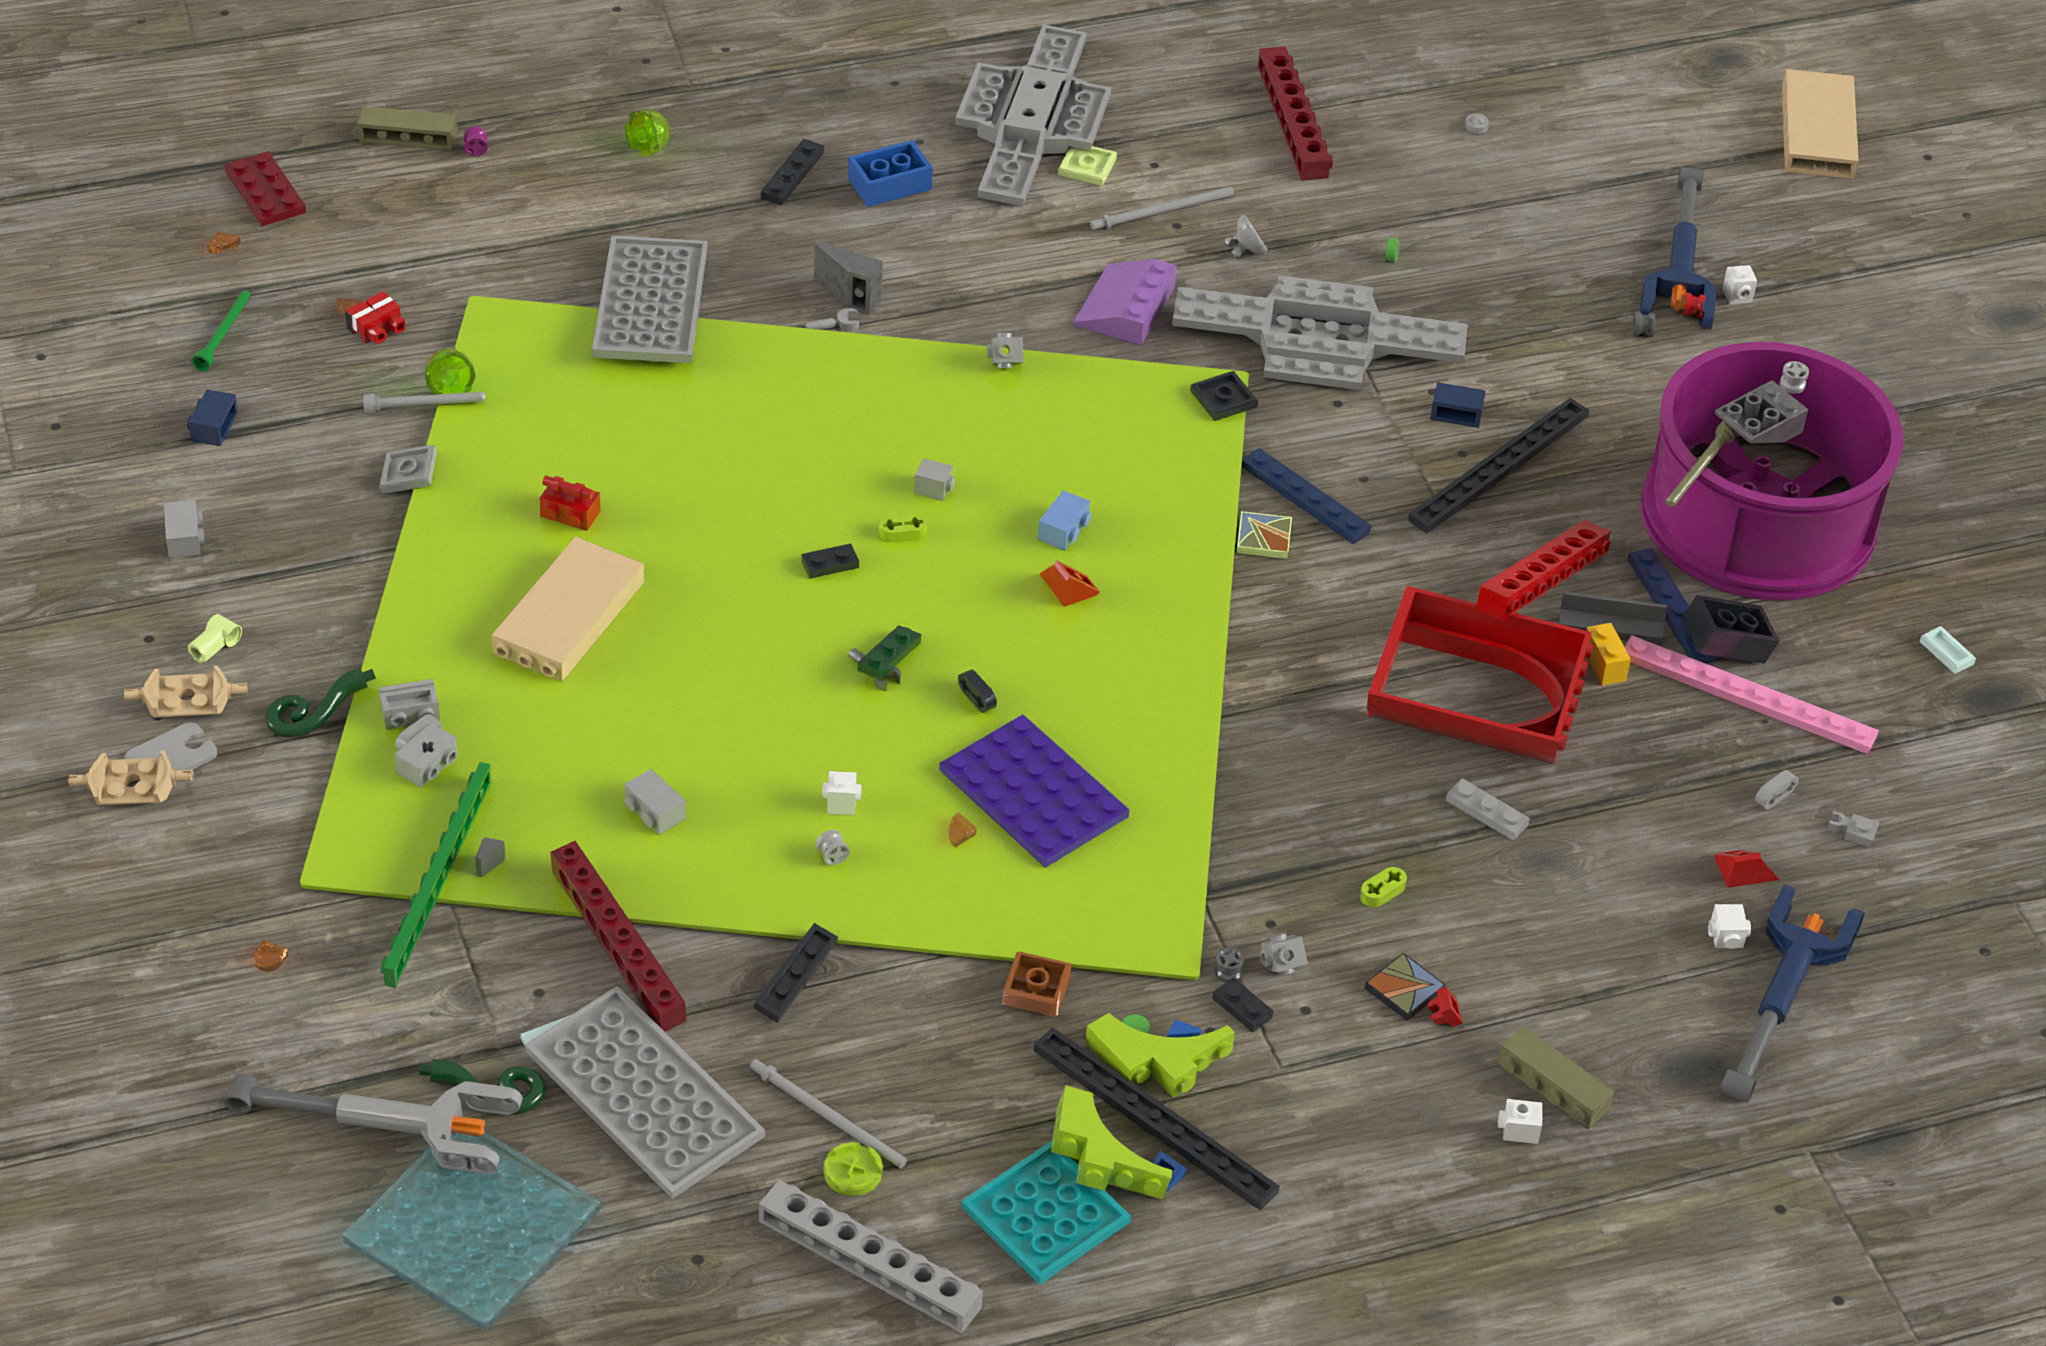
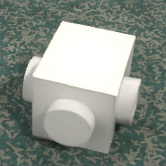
[1722,265,1757,304]
[822,771,862,815]
[1708,904,1751,949]
[1498,1099,1542,1144]

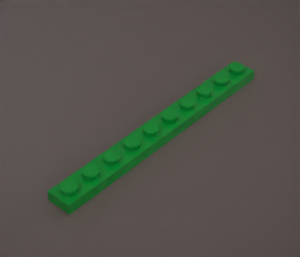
[380,762,492,988]

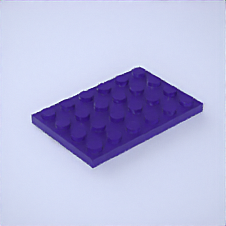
[939,714,1129,868]

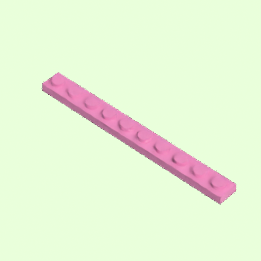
[1625,635,1879,754]

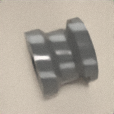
[1632,311,1655,337]
[1215,947,1244,982]

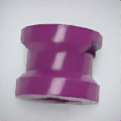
[463,126,488,157]

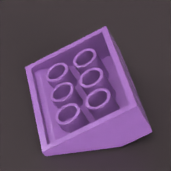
[1073,259,1177,345]

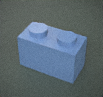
[1038,490,1092,550]

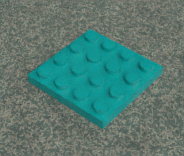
[961,1141,1131,1285]

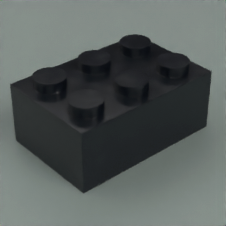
[1682,595,1780,664]

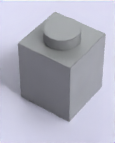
[914,458,955,501]

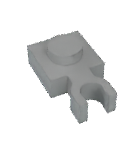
[1827,811,1880,848]

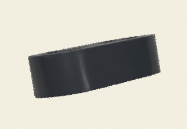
[958,669,997,713]

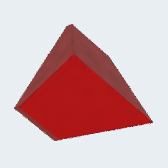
[1039,560,1100,607]
[1714,850,1779,888]

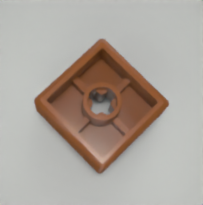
[1002,951,1071,1017]

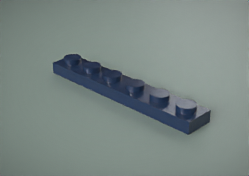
[1241,448,1372,545]
[1628,548,1718,664]

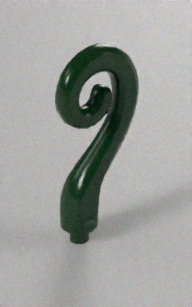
[266,668,376,737]
[419,1059,546,1114]

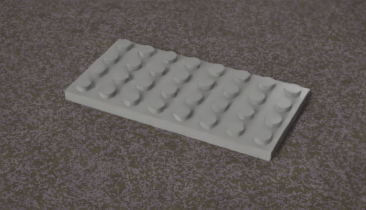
[592,236,708,363]
[525,986,765,1199]

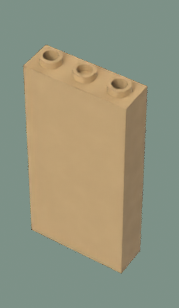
[1782,69,1859,179]
[492,537,644,682]

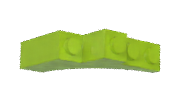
[1085,1013,1235,1097]
[1051,1085,1172,1200]

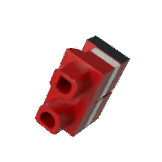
[345,291,406,345]

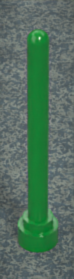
[191,290,251,371]

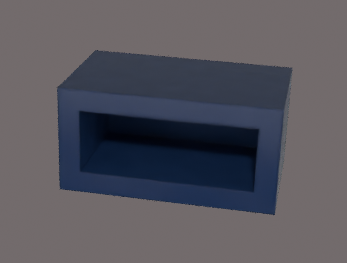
[1430,382,1486,428]
[187,389,238,447]

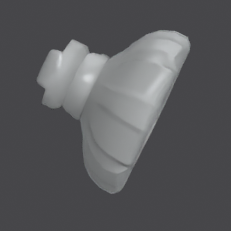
[1225,215,1267,258]

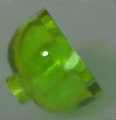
[624,109,671,157]
[425,348,476,395]

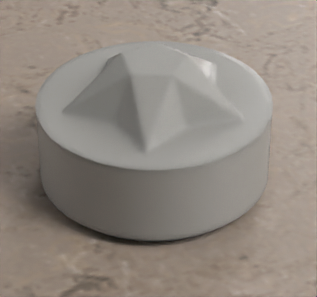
[1465,114,1489,135]

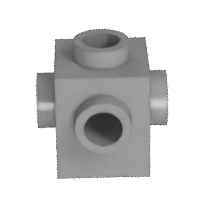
[987,333,1023,368]
[1260,933,1308,976]

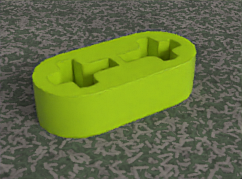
[879,514,927,542]
[1360,867,1407,907]

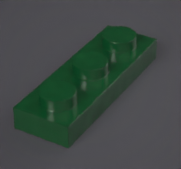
[857,625,922,680]

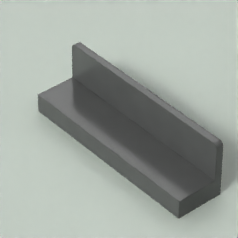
[1558,592,1667,645]

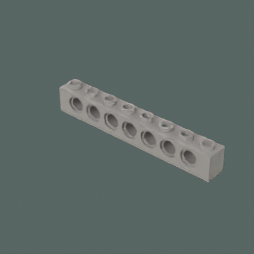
[759,1179,983,1334]

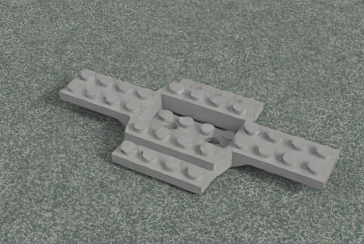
[955,25,1111,206]
[1172,275,1468,390]

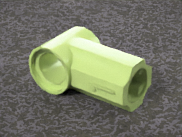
[188,614,242,663]

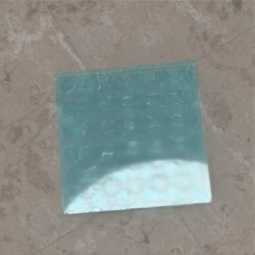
[342,1131,601,1331]

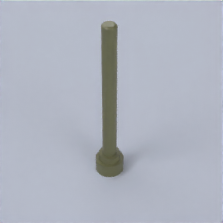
[1665,421,1739,507]

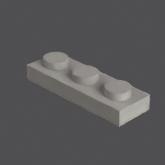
[1446,778,1530,841]

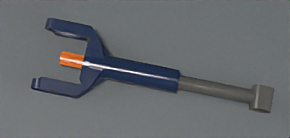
[1640,167,1717,330]
[1720,884,1865,1103]

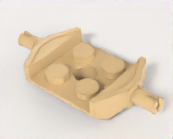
[124,666,248,718]
[68,750,194,805]

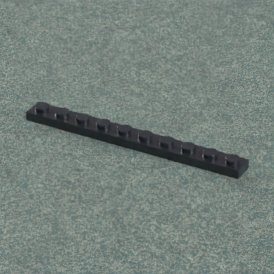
[1408,398,1589,533]
[1033,1027,1280,1211]

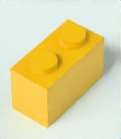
[1586,623,1631,686]

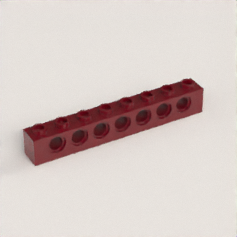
[1257,46,1333,181]
[550,840,686,1032]

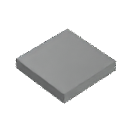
[379,445,437,494]

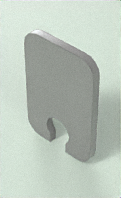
[125,722,217,770]

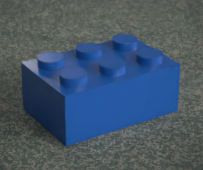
[848,140,933,207]

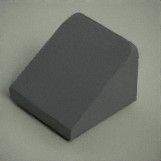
[476,837,505,877]

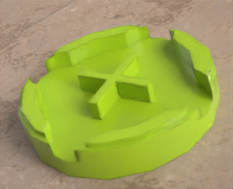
[823,1142,883,1196]

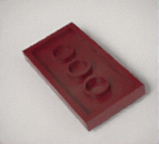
[224,151,306,227]

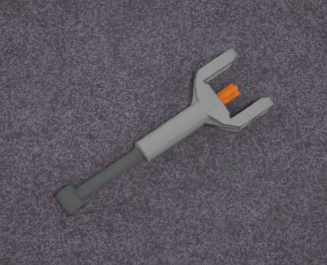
[224,1074,523,1174]

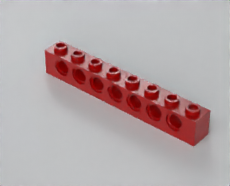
[1476,519,1611,620]

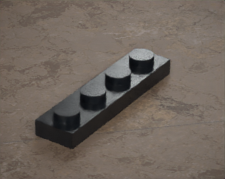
[761,139,824,206]
[754,923,838,1023]

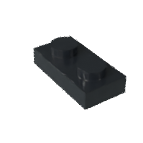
[801,543,859,579]
[1212,977,1274,1033]

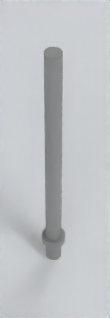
[1090,187,1234,230]
[750,1059,907,1169]

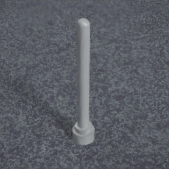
[363,392,486,414]

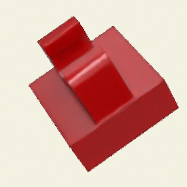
[1428,986,1463,1027]

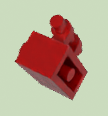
[539,475,601,531]

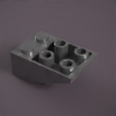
[814,240,883,315]
[1715,381,1808,443]

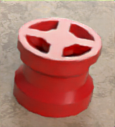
[1682,292,1706,319]

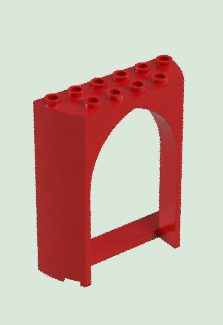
[1367,586,1594,764]

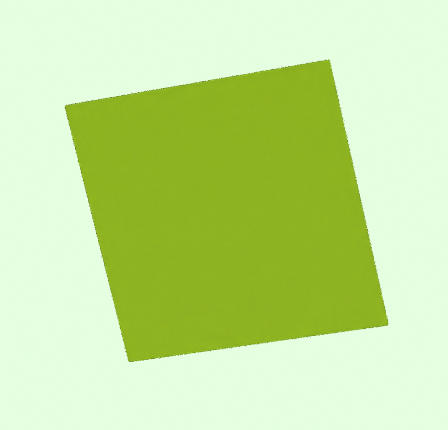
[300,296,1249,980]

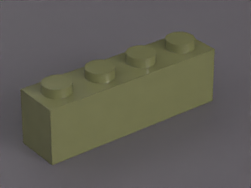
[358,106,457,151]
[1498,1026,1615,1129]

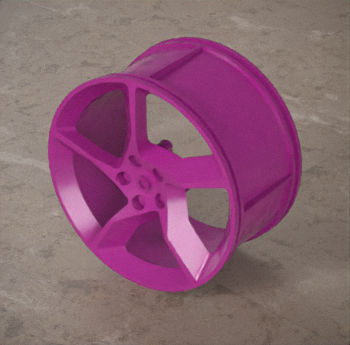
[1640,342,1903,600]

